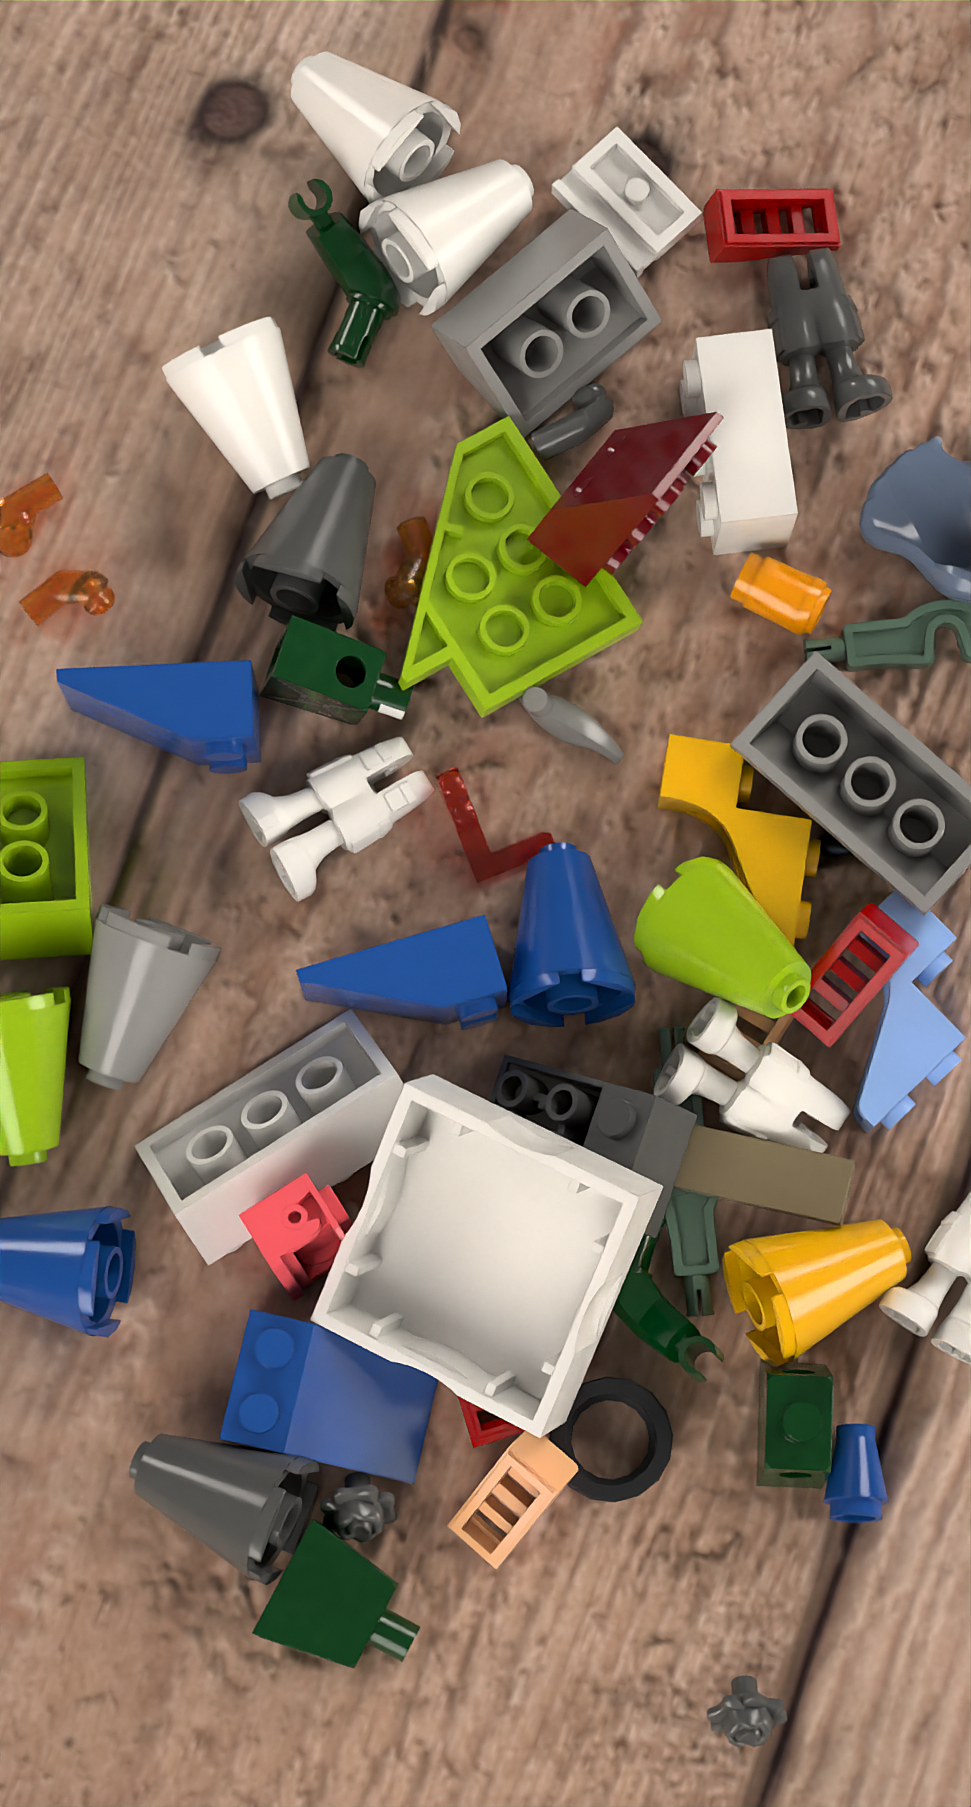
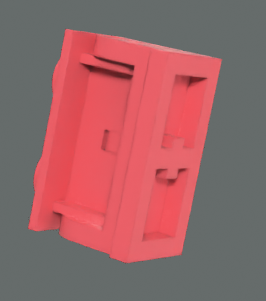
[239,1173,353,1301]

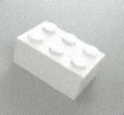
[680,329,798,555]

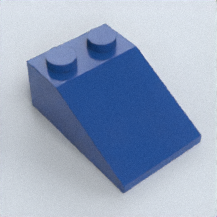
[56,660,261,774]
[296,915,508,1030]
[219,1309,438,1484]

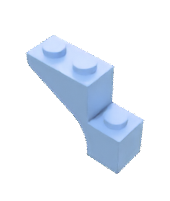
[853,890,966,1133]

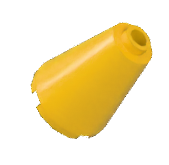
[722,1219,911,1367]

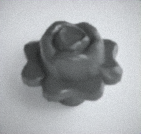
[320,1472,397,1543]
[707,1675,787,1747]

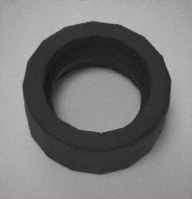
[549,1376,673,1502]

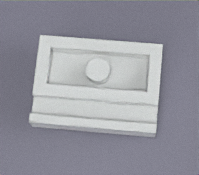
[551,127,702,278]

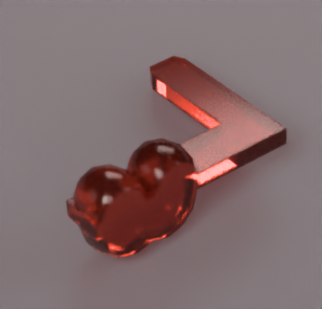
[434,767,555,883]

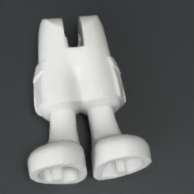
[238,737,435,902]
[654,997,851,1153]
[879,1191,971,1365]

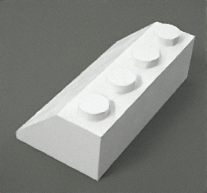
[134,1008,404,1266]

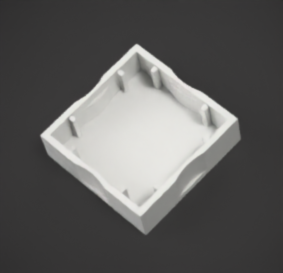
[310,1074,663,1438]

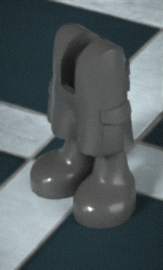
[767,247,893,429]

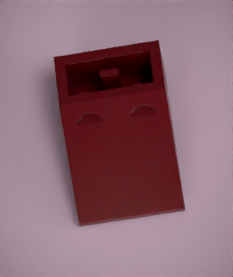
[527,411,724,587]

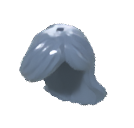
[859,436,971,604]

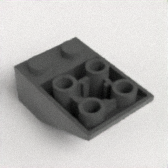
[489,1054,697,1238]

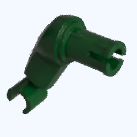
[288,179,400,368]
[612,1218,724,1382]

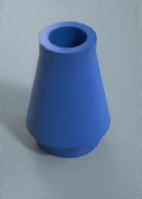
[823,1424,889,1523]

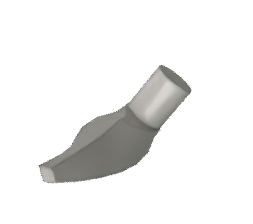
[519,687,624,765]

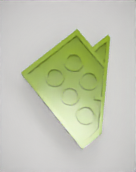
[398,416,643,718]

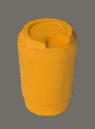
[730,552,832,636]

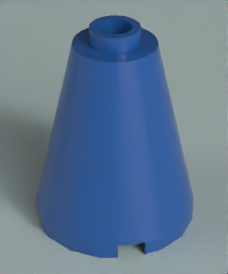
[507,842,636,1027]
[0,1206,136,1338]

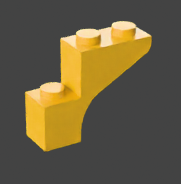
[657,734,821,946]

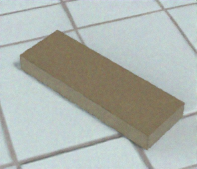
[673,1124,856,1227]

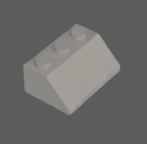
[431,209,662,438]

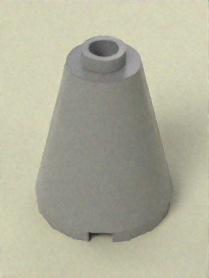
[78,905,222,1090]

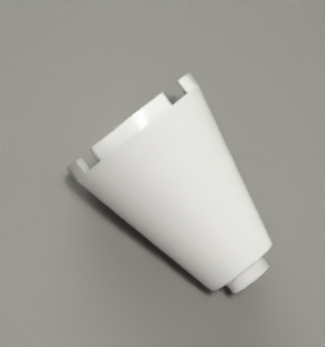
[291,51,461,204]
[358,159,534,316]
[162,316,310,500]

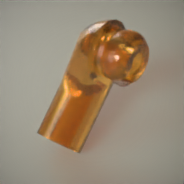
[0,472,63,558]
[384,516,433,609]
[18,569,116,626]

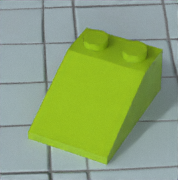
[0,757,94,960]

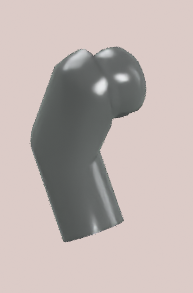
[531,383,614,461]

